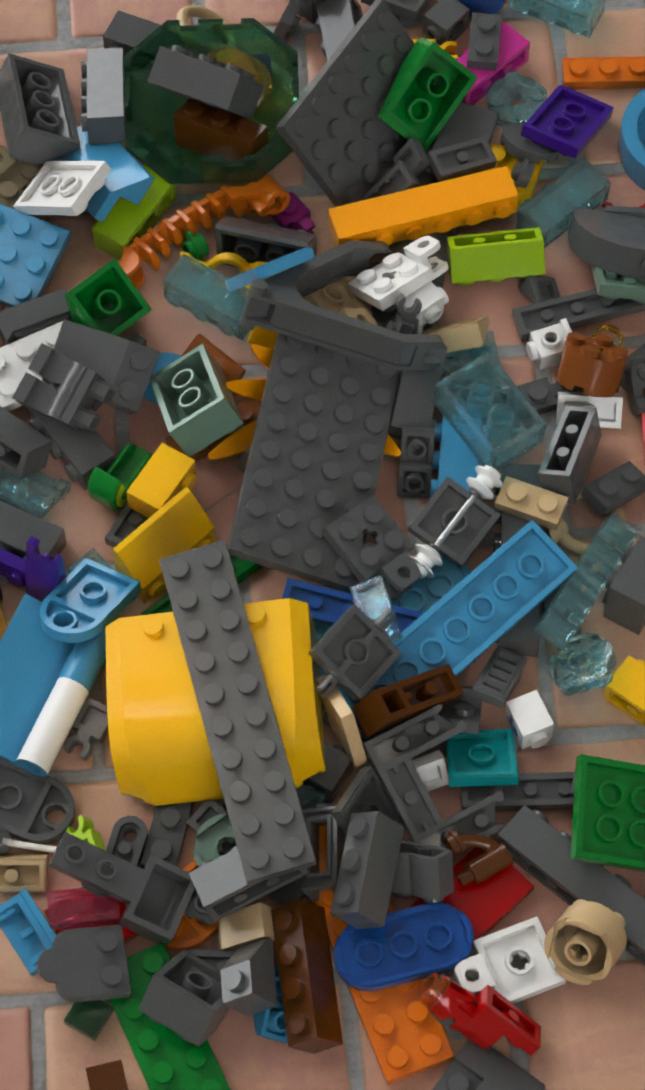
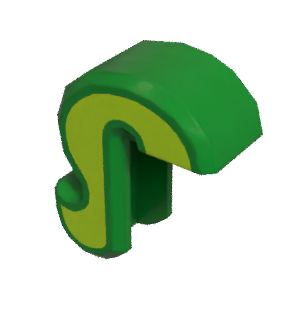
[88,443,153,512]

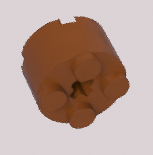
[556,333,628,397]

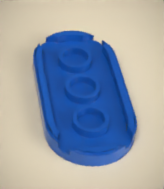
[333,902,474,991]

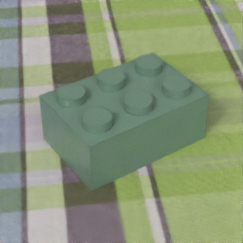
[150,344,244,457]

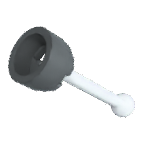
[0,828,57,855]

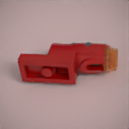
[418,973,541,1056]

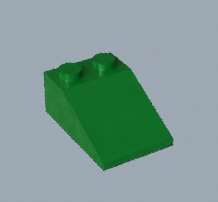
[378,37,478,152]

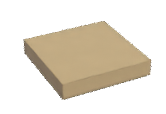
[316,674,367,768]

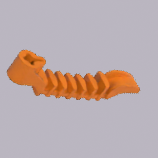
[118,174,290,289]

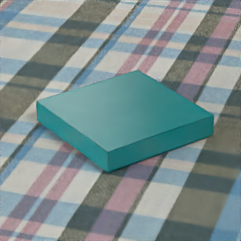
[445,729,519,787]

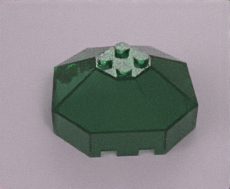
[124,18,299,184]

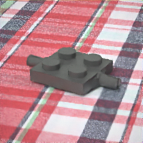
[308,604,402,703]

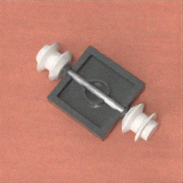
[408,465,503,579]

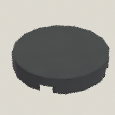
[500,123,559,164]

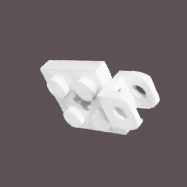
[348,235,449,311]
[451,916,566,1004]

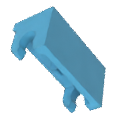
[0,888,56,976]

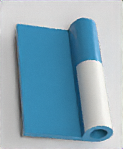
[0,593,106,777]

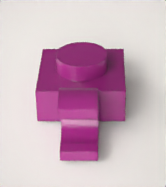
[269,191,315,234]

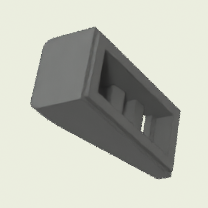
[470,647,527,708]

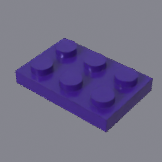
[521,85,614,159]

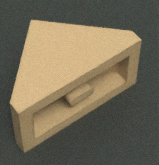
[217,902,276,951]

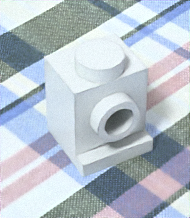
[404,281,449,334]
[526,318,573,371]

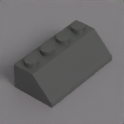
[0,53,80,165]

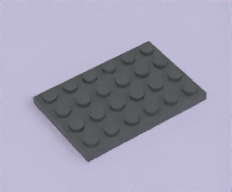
[275,0,415,207]

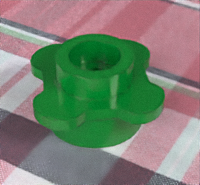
[182,230,209,261]

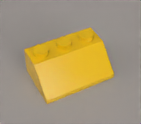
[113,487,216,604]

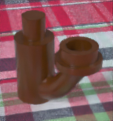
[443,830,513,887]

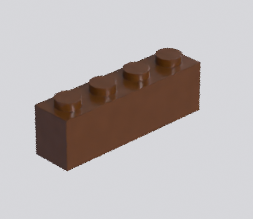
[271,899,343,1054]

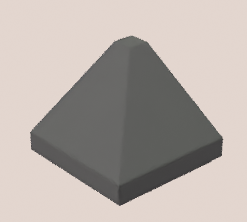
[519,276,560,304]

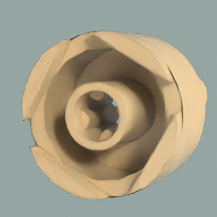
[544,899,627,985]

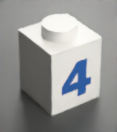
[504,690,554,750]

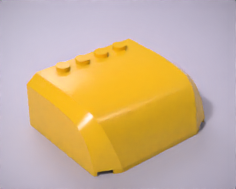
[105,598,326,806]

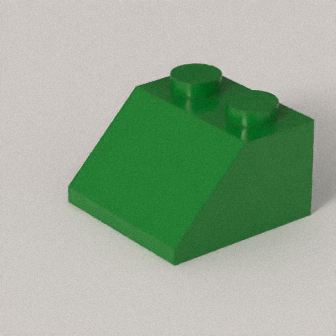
[65,258,152,336]

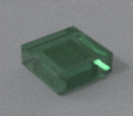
[64,1000,114,1041]

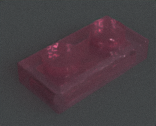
[47,888,121,929]

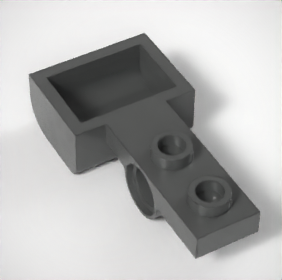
[48,832,195,944]

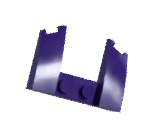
[0,536,66,602]

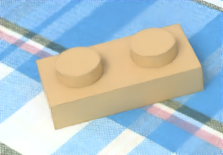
[494,476,568,530]

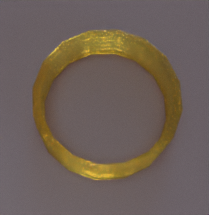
[592,324,623,347]

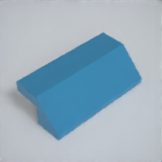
[48,126,155,222]

